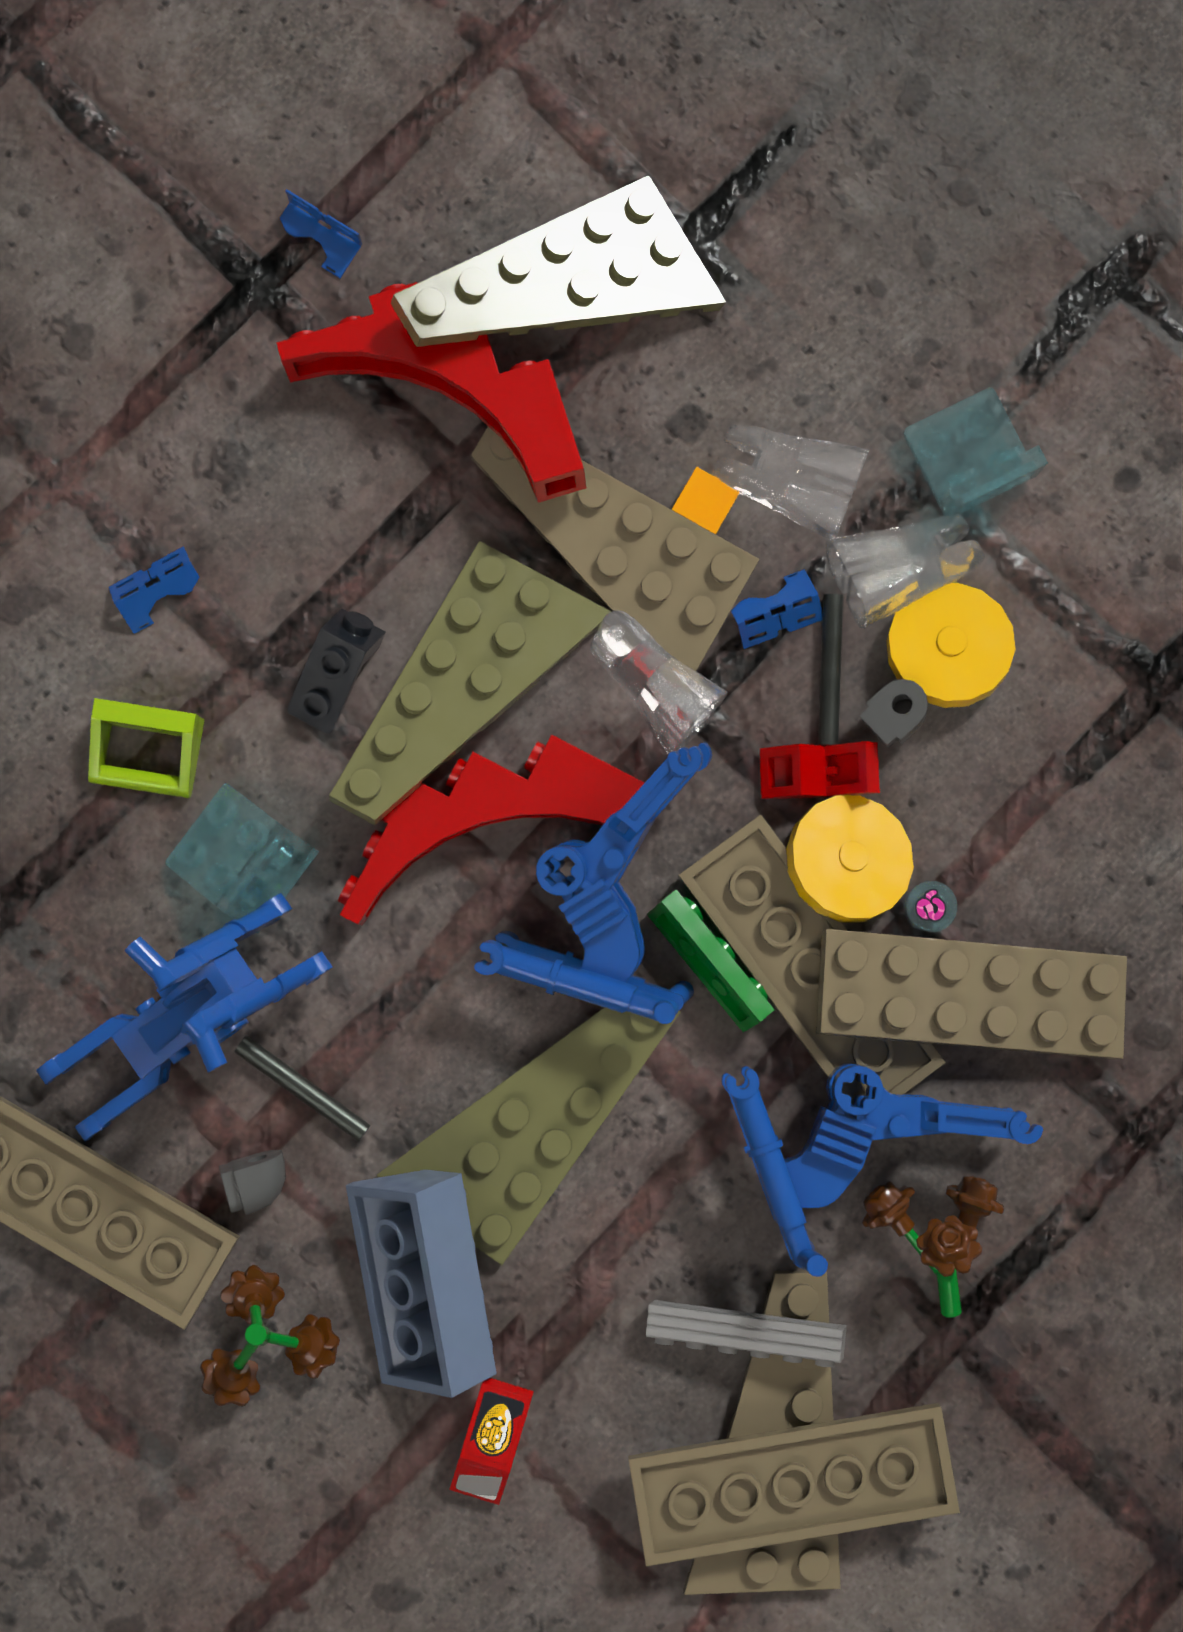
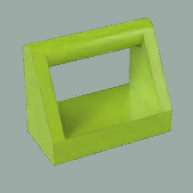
[88,698,204,798]

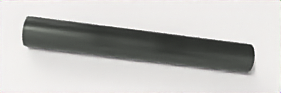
[818,594,843,746]
[234,1036,371,1142]

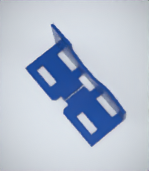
[280,189,362,279]
[109,546,200,634]
[731,569,823,649]

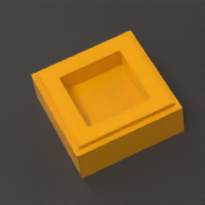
[672,466,740,534]

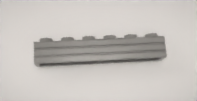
[646,1300,847,1367]

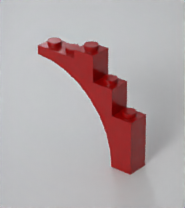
[276,282,587,503]
[338,734,645,926]

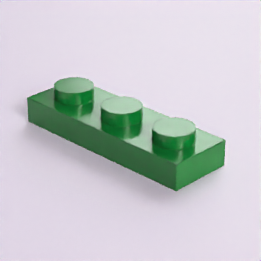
[647,890,775,1033]

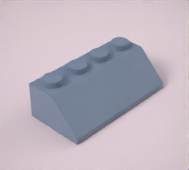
[346,1170,497,1398]

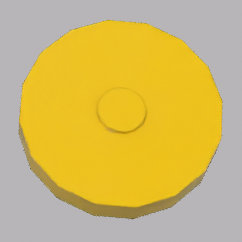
[886,583,1016,708]
[786,795,914,922]

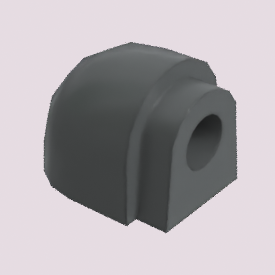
[860,679,928,748]
[219,1150,286,1215]

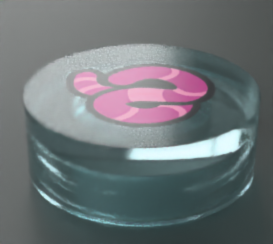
[904,881,957,932]

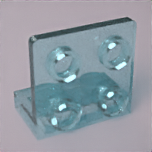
[903,387,1048,520]
[165,783,319,933]

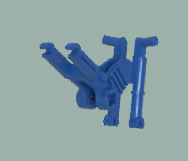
[474,742,712,1024]
[36,893,333,1142]
[721,1063,1043,1277]

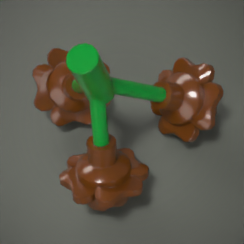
[862,1176,1004,1318]
[200,1265,340,1407]

